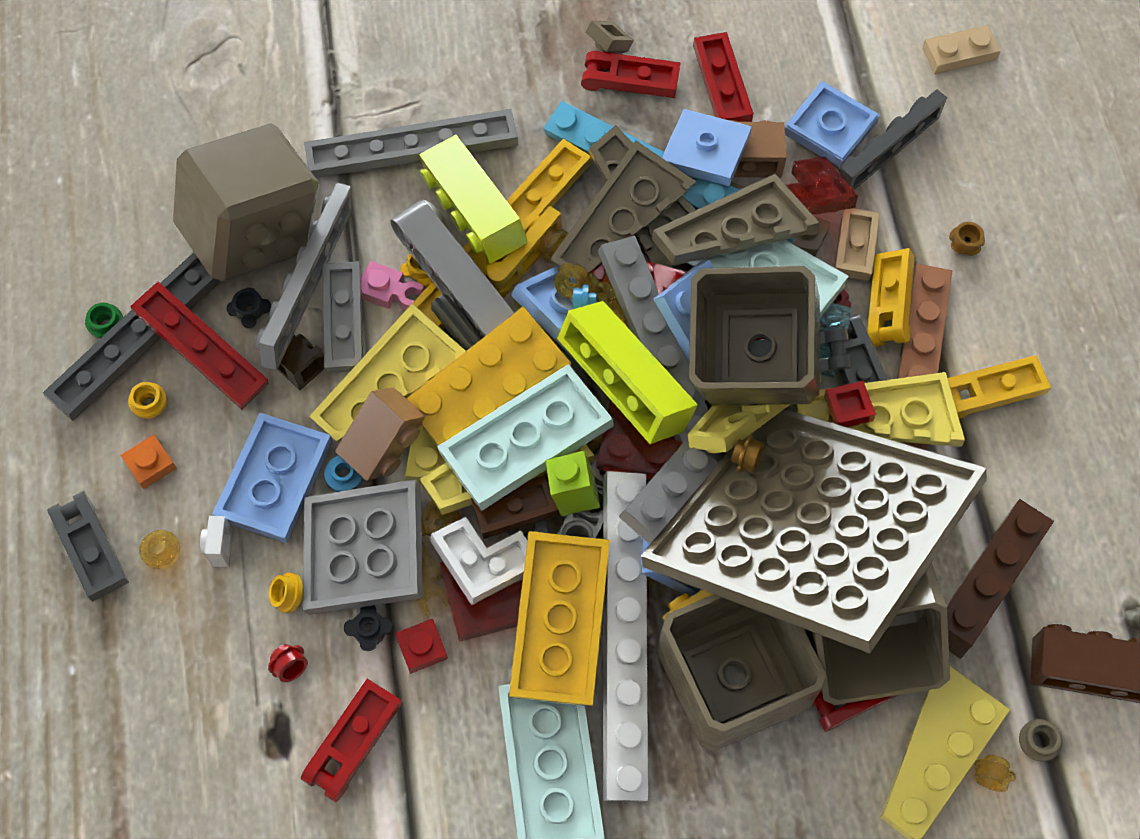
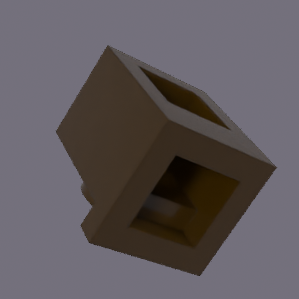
[277,333,325,390]

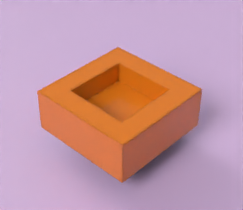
[121,434,177,490]

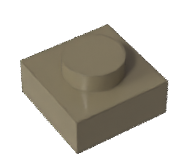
[585,21,634,53]

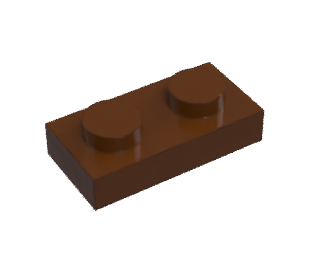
[471,474,559,539]

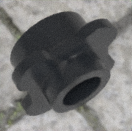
[226,287,271,328]
[344,605,393,651]

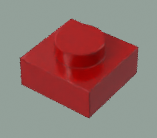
[824,381,876,427]
[395,618,448,674]

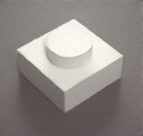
[200,516,233,567]

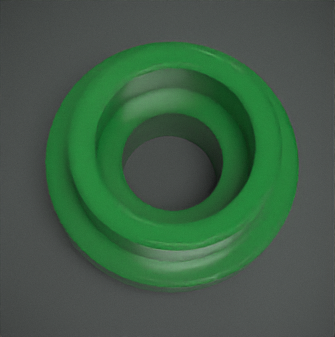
[85,302,123,339]

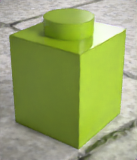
[545,451,600,516]

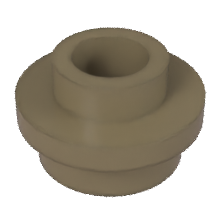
[1019,719,1062,762]

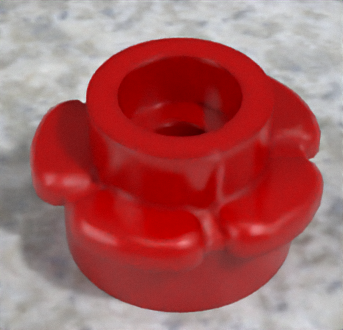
[268,644,308,682]

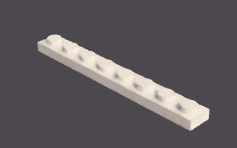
[603,471,648,802]

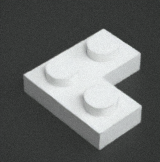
[430,517,527,605]

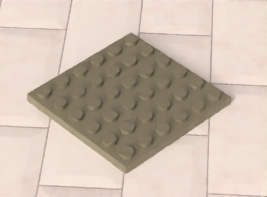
[641,409,987,653]

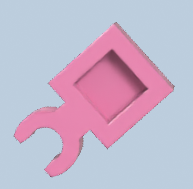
[361,261,424,311]

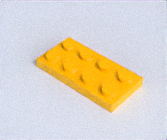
[406,306,572,446]
[509,531,610,707]

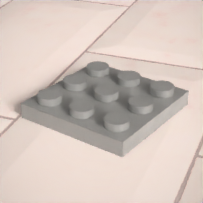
[303,480,423,615]

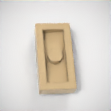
[922,25,1001,74]
[834,207,880,281]

